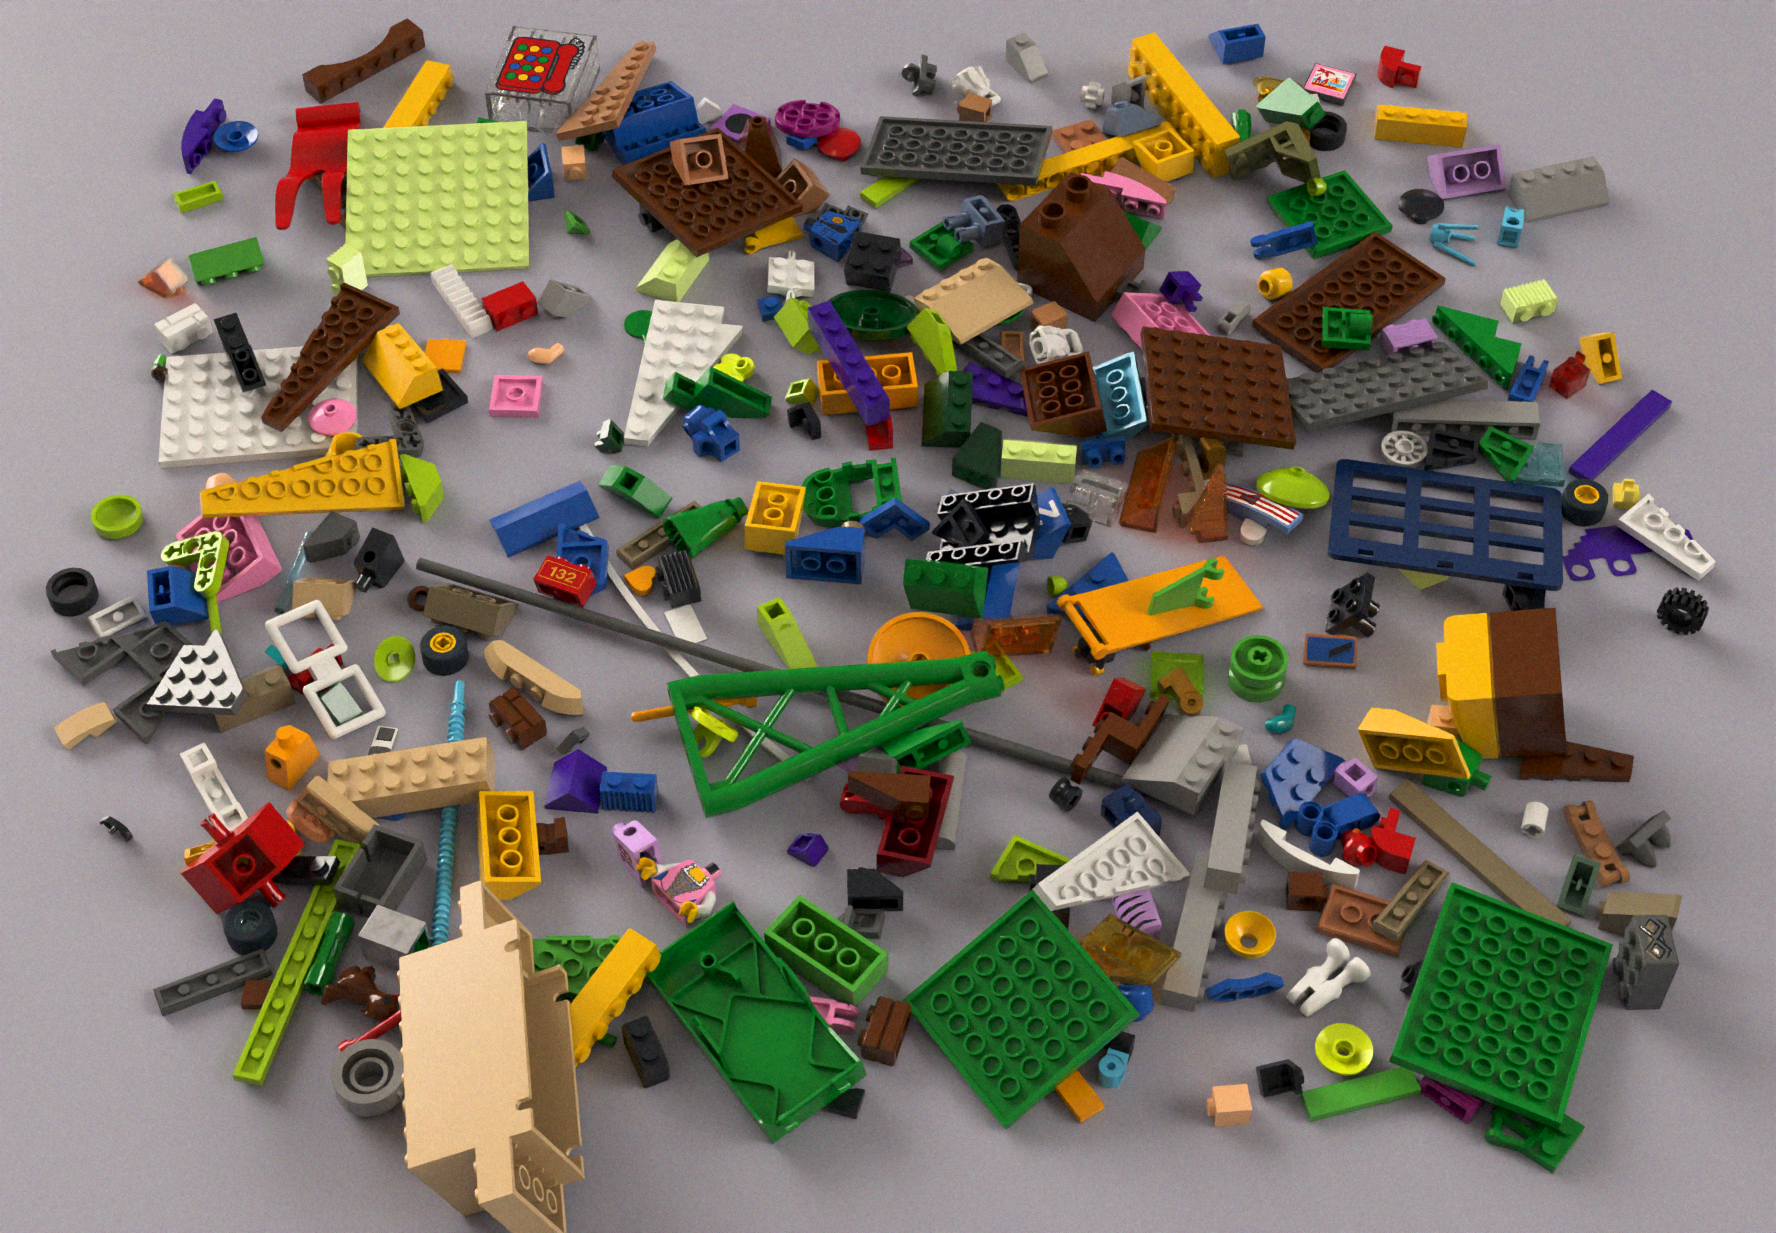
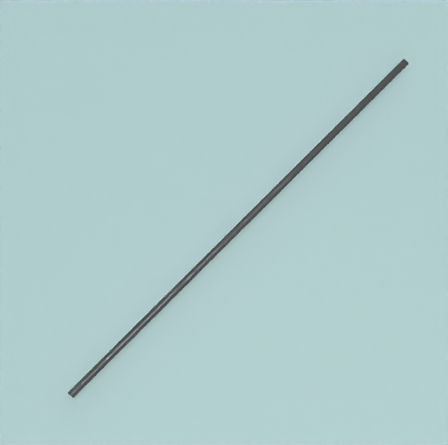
[416,558,1170,805]

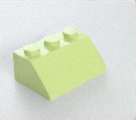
[636,239,709,302]
[1000,439,1077,484]

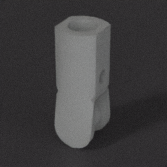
[1215,299,1251,335]

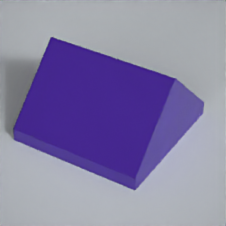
[544,749,607,814]

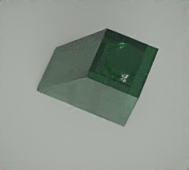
[952,422,1002,490]

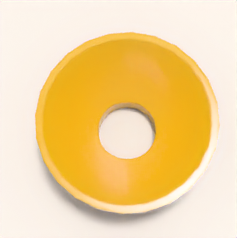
[1224,911,1276,959]

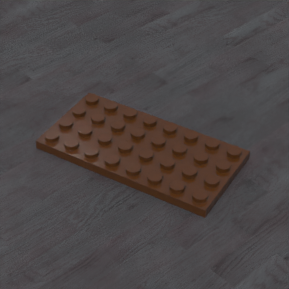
[1252,232,1446,372]

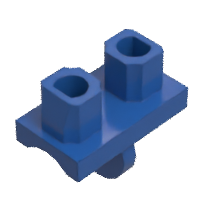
[1081,434,1126,468]

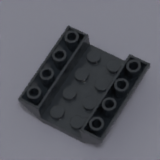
[926,483,1040,567]

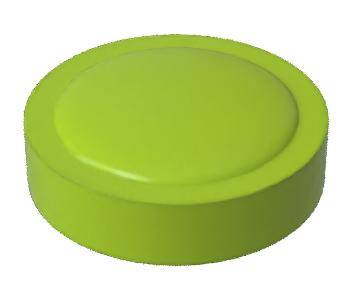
[91,495,144,539]

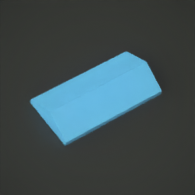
[1093,351,1149,439]

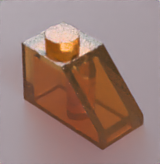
[138,258,189,298]

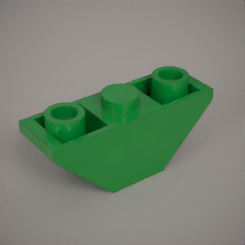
[598,465,673,519]

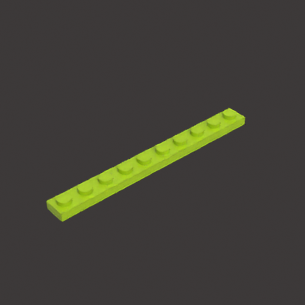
[232,839,362,1086]

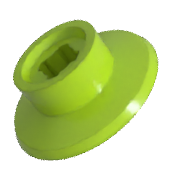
[374,636,416,682]

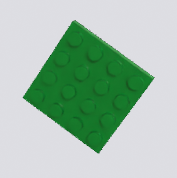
[1267,170,1393,259]

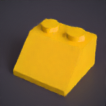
[1133,128,1195,182]

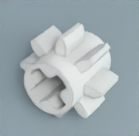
[1080,81,1105,109]

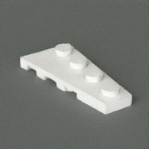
[1616,494,1716,581]

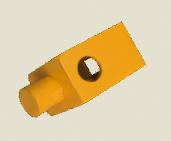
[265,725,320,791]

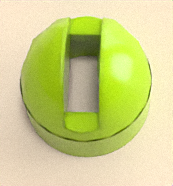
[1307,178,1327,197]
[1047,576,1067,596]

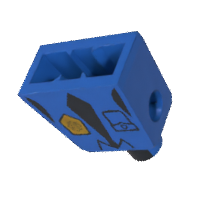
[803,211,861,263]

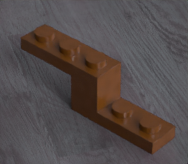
[1070,693,1171,785]

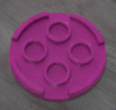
[775,100,840,138]

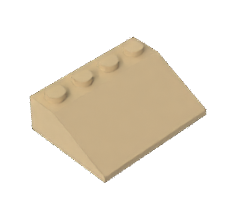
[914,258,1033,344]

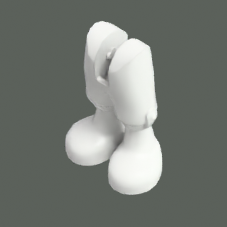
[1286,938,1371,1017]

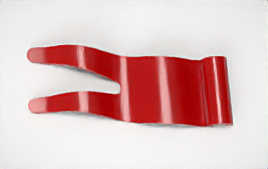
[275,102,361,230]

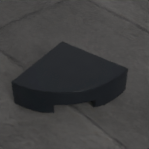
[828,1088,865,1119]

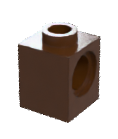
[1285,872,1328,912]

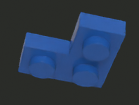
[859,498,930,540]

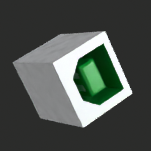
[358,905,431,971]

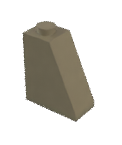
[1595,892,1682,937]

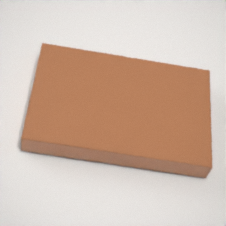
[1316,884,1406,958]

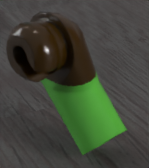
[151,355,168,380]

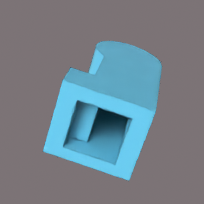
[1497,206,1524,248]

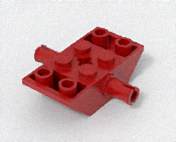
[180,802,305,914]

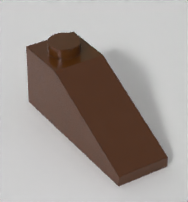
[848,771,931,819]

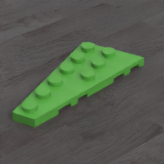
[532,935,645,999]

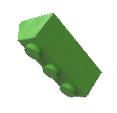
[187,237,265,286]

